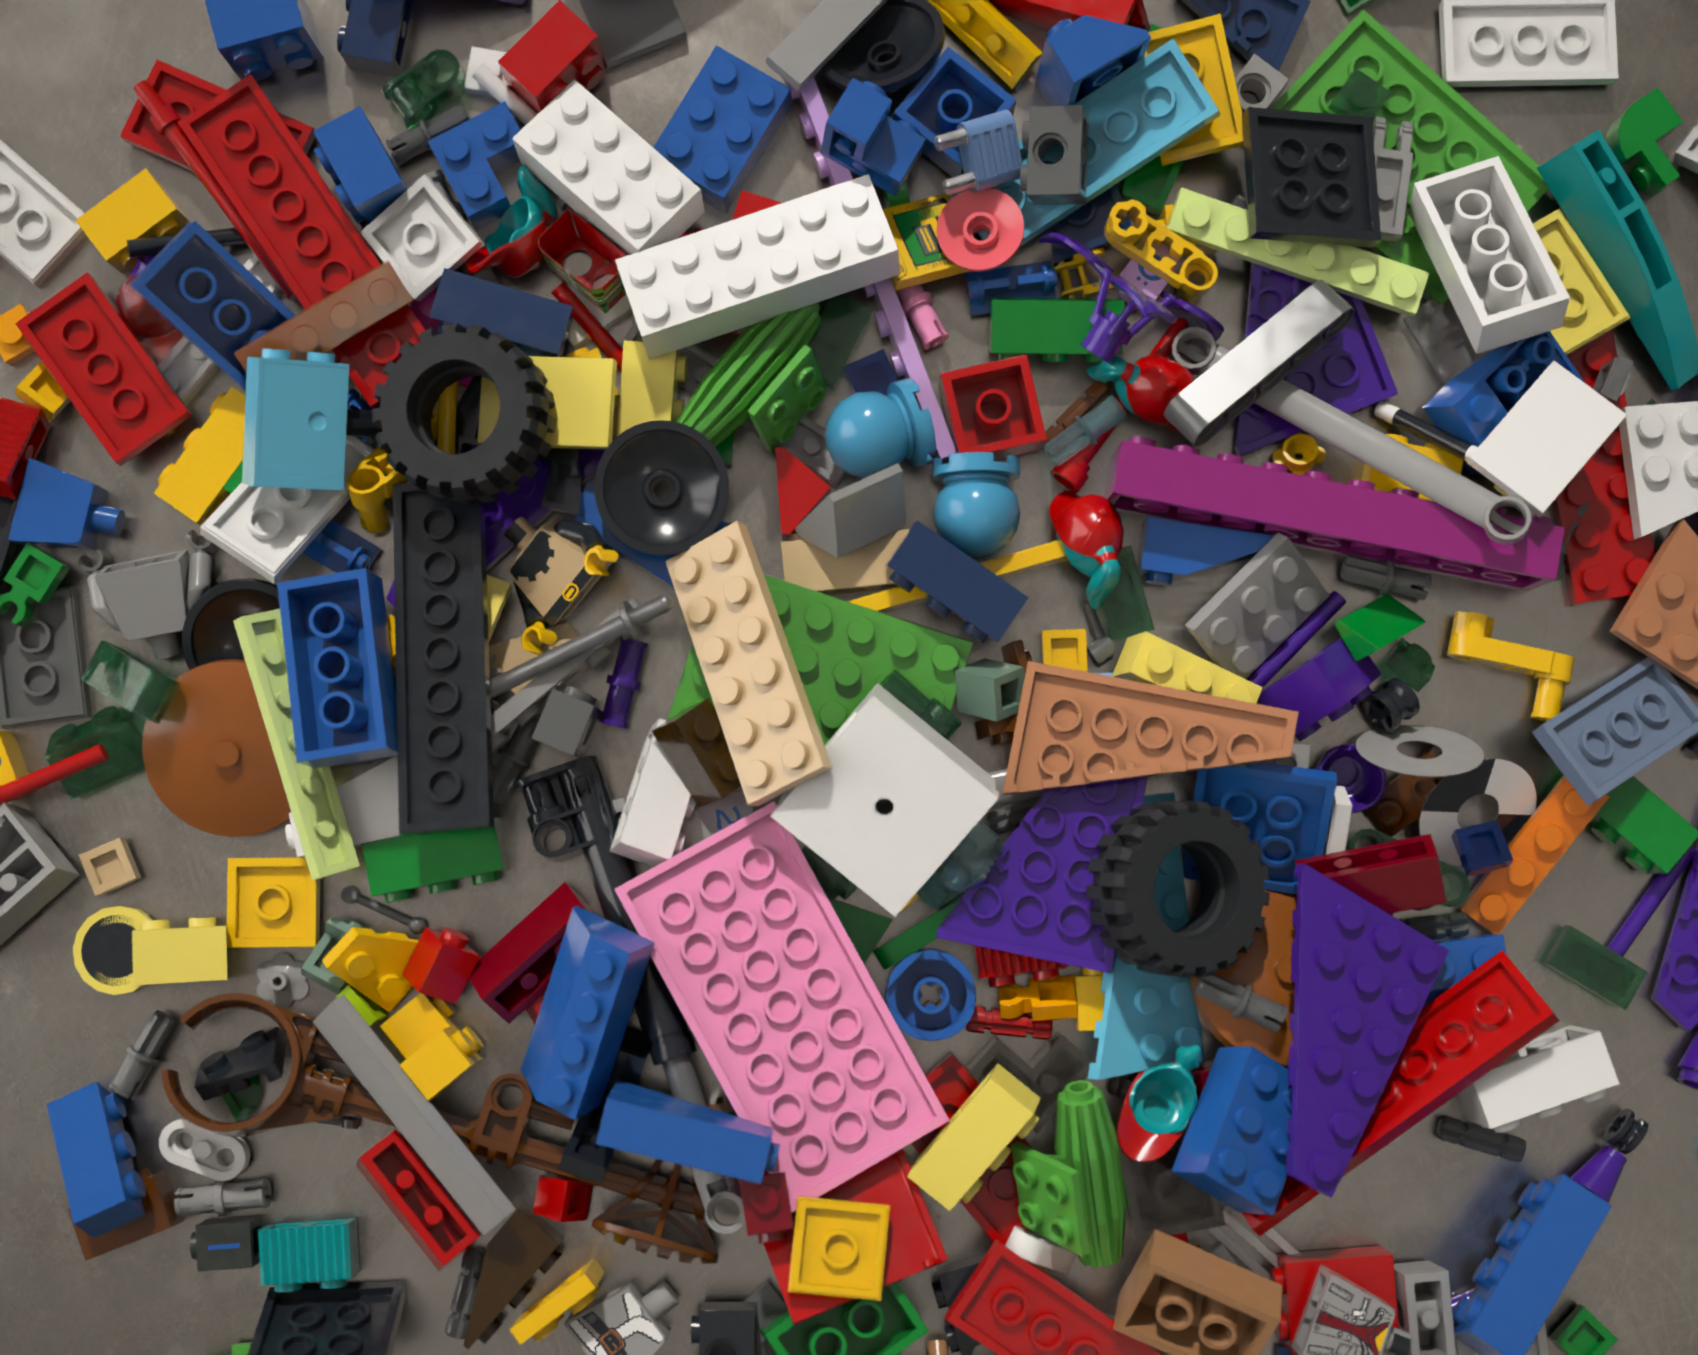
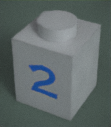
[699,792,763,840]

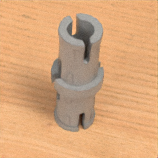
[174,1178,272,1218]

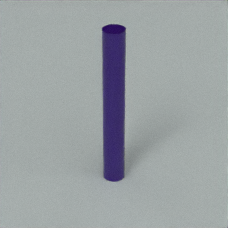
[1246,591,1346,687]
[1606,846,1697,959]

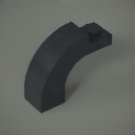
[559,1026,650,1183]

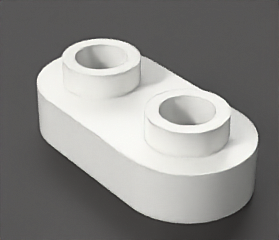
[159,1118,250,1181]

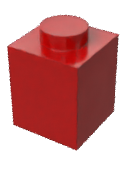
[402,927,480,1004]

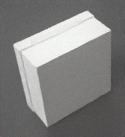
[771,683,999,917]

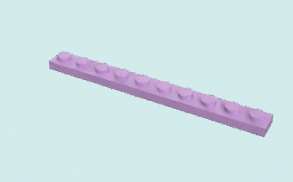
[784,77,957,464]

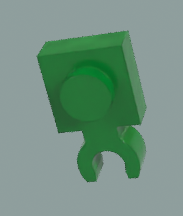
[0,542,70,627]

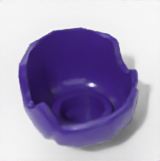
[1316,743,1386,813]

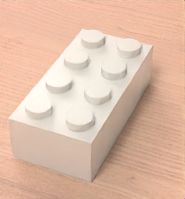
[512,79,705,256]
[1409,156,1570,354]

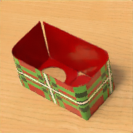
[538,209,626,314]

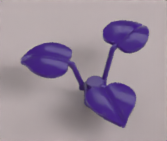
[1038,233,1224,364]

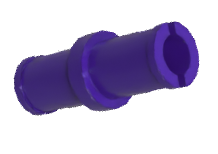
[599,637,648,729]

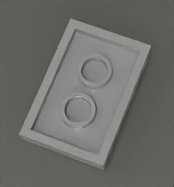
[1185,533,1330,679]

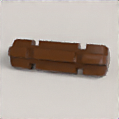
[1045,381,1114,454]

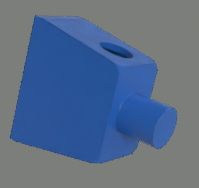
[8,459,125,550]

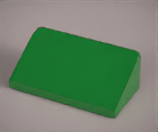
[1334,594,1426,662]

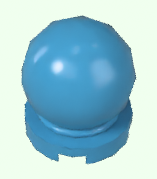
[825,378,936,478]
[933,452,1021,558]

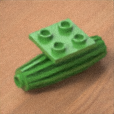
[676,303,828,453]
[1011,1080,1126,1268]

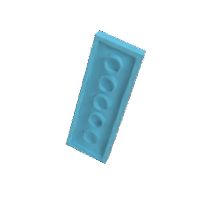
[954,39,1220,247]

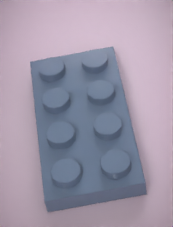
[1532,657,1698,806]

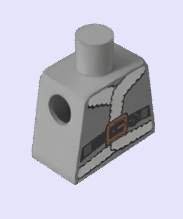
[564,1281,680,1355]

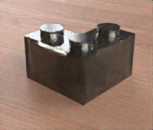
[966,1031,1093,1134]

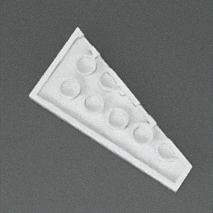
[1619,401,1698,540]

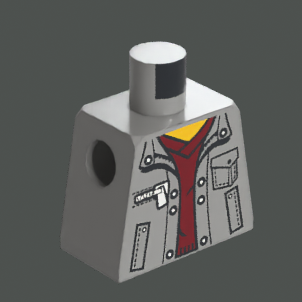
[1291,1265,1411,1355]

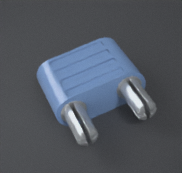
[934,109,1023,195]

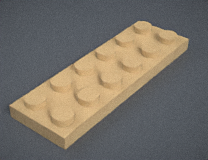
[665,521,832,806]

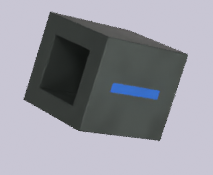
[190,1215,262,1272]

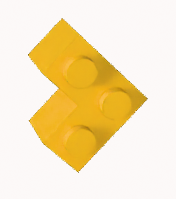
[380,993,485,1101]

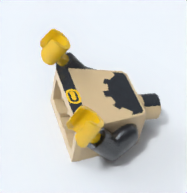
[504,517,619,655]

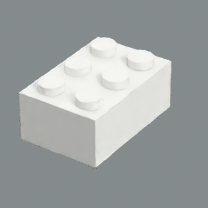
[1456,1025,1620,1133]

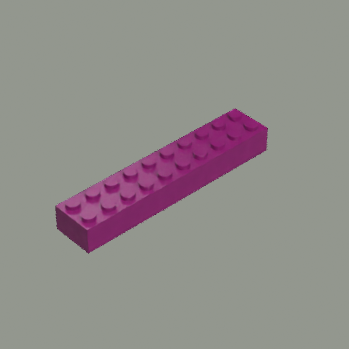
[1104,436,1565,591]

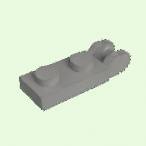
[1372,117,1413,242]

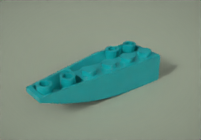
[1537,130,1698,391]

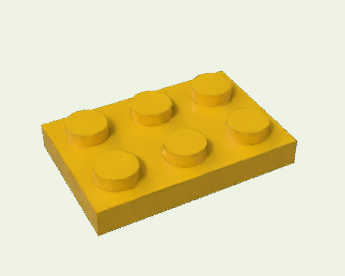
[1144,14,1244,166]

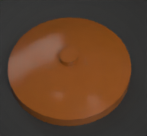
[142,659,291,837]
[1190,890,1297,1067]

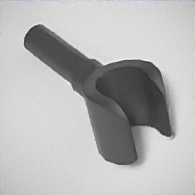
[1083,604,1115,667]

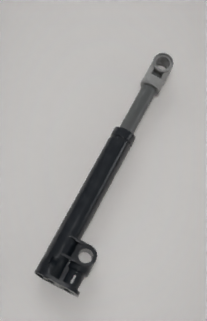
[513,755,745,1234]

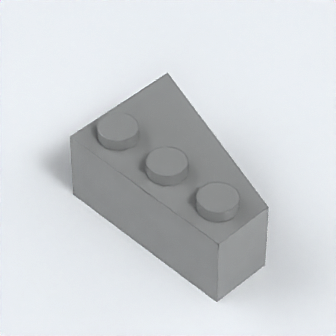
[0,803,80,945]

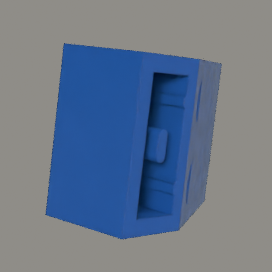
[1423,331,1586,474]

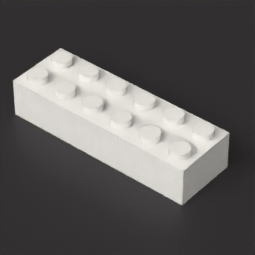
[615,174,900,360]

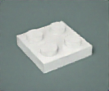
[360,175,484,302]

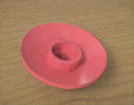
[937,188,1024,272]

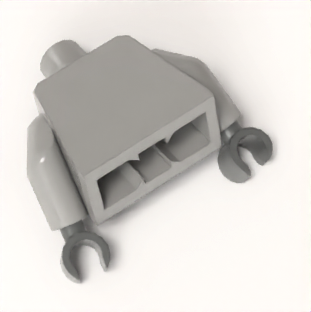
[78,530,218,659]

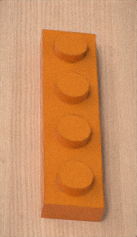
[1459,776,1610,934]

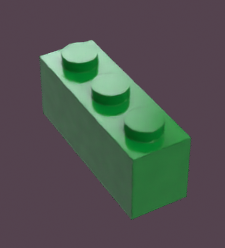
[989,297,1125,362]
[1550,773,1698,875]
[362,817,510,903]

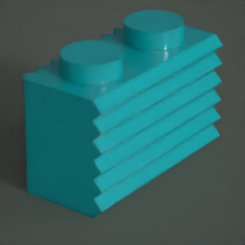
[258,1218,360,1292]

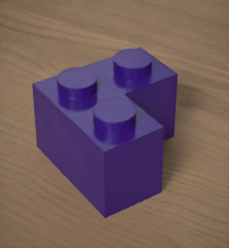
[1256,637,1382,742]

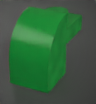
[1605,87,1683,198]

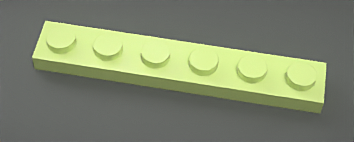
[1166,187,1429,317]
[233,609,360,881]

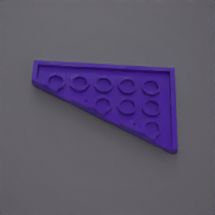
[1235,262,1398,456]
[936,777,1148,974]
[1286,864,1450,1198]

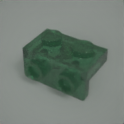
[45,704,145,800]

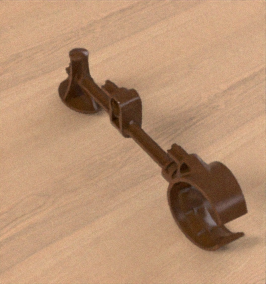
[161,993,719,1264]

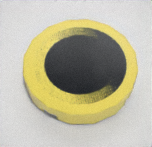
[73,906,153,995]

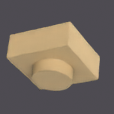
[79,838,141,896]

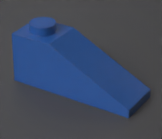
[1135,517,1274,586]

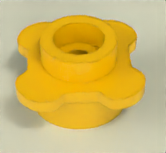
[1272,433,1326,476]

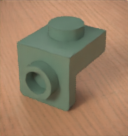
[301,916,363,994]

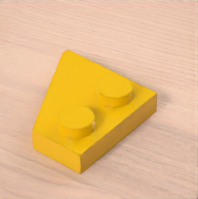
[322,927,419,1012]

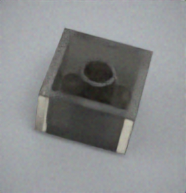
[1119,1130,1226,1242]

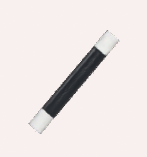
[1374,400,1478,462]

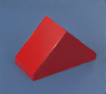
[775,447,831,541]

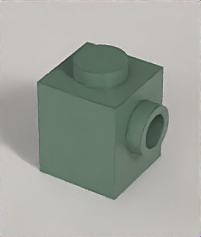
[955,658,1025,722]

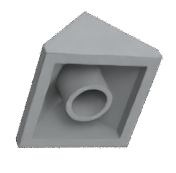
[795,463,906,558]

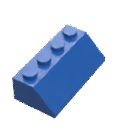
[521,906,655,1120]

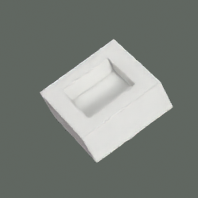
[464,46,508,98]

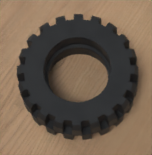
[372,323,556,505]
[1086,801,1270,979]

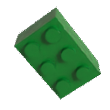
[759,1282,929,1355]

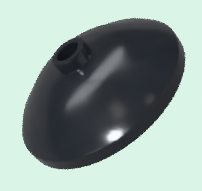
[821,0,945,93]
[594,420,729,555]
[182,578,280,670]

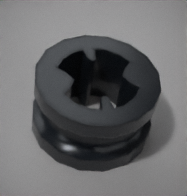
[1604,1108,1649,1155]

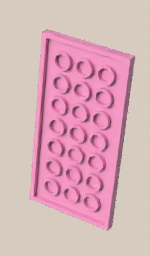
[614,801,950,1212]

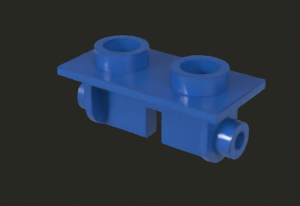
[965,261,1057,316]
[302,519,381,573]

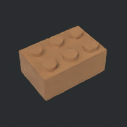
[1113,1229,1282,1355]

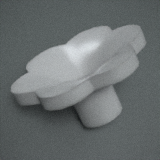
[257,952,310,1008]

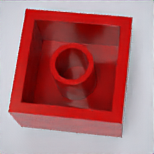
[498,0,607,113]
[938,354,1047,460]

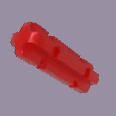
[965,1006,1053,1040]

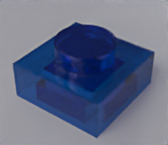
[844,349,898,396]
[1451,820,1513,877]

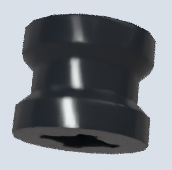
[1362,678,1420,733]

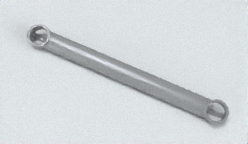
[1172,327,1531,545]

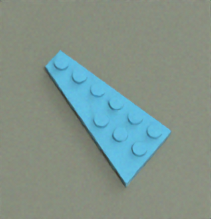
[1088,792,1205,1080]

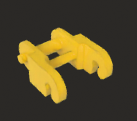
[1053,248,1116,298]

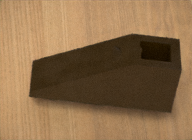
[463,1202,564,1350]

